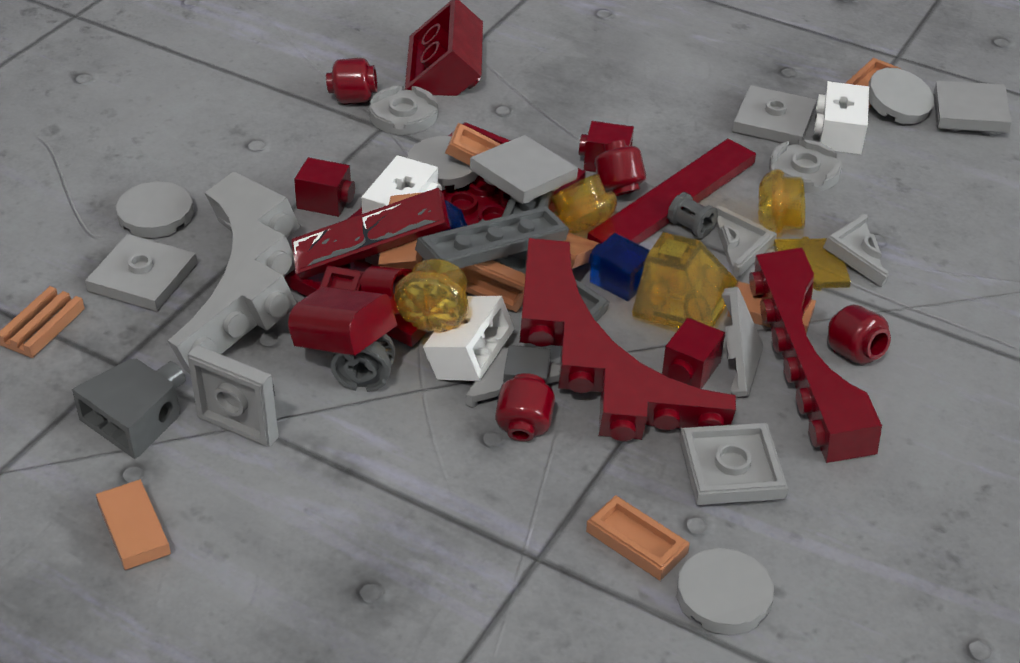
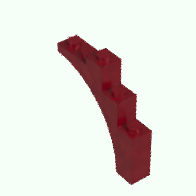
[519,238,736,441]

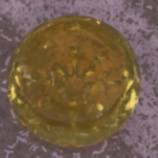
[758,169,805,237]
[551,173,618,233]
[394,259,469,333]

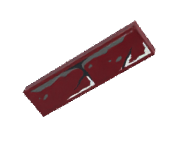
[291,188,450,279]

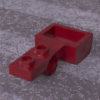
[288,260,447,356]

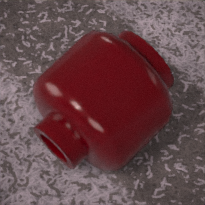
[326,58,378,104]
[594,140,646,197]
[828,304,891,365]
[495,373,555,441]

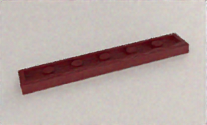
[587,138,756,260]

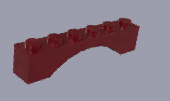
[749,247,882,463]

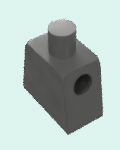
[72,359,186,459]

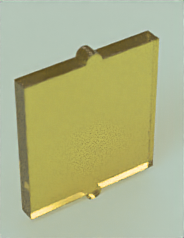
[774,236,851,291]

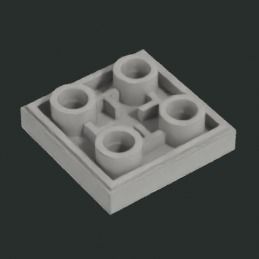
[934,80,1012,135]
[469,135,578,204]

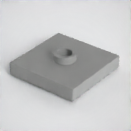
[732,85,817,145]
[85,234,197,311]
[187,345,279,447]
[679,423,788,505]

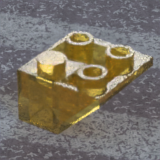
[632,232,738,328]

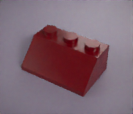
[405,0,483,96]

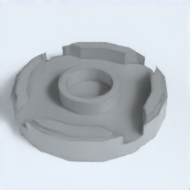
[868,68,934,124]
[369,85,438,135]
[408,136,478,190]
[769,140,842,192]
[116,181,194,238]
[676,548,774,635]

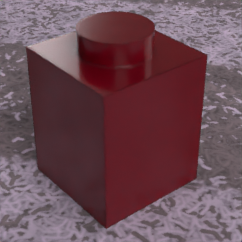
[579,121,634,172]
[294,157,355,217]
[662,317,725,389]

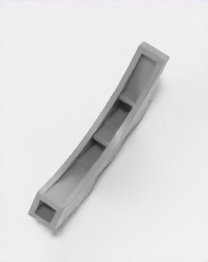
[168,171,300,374]

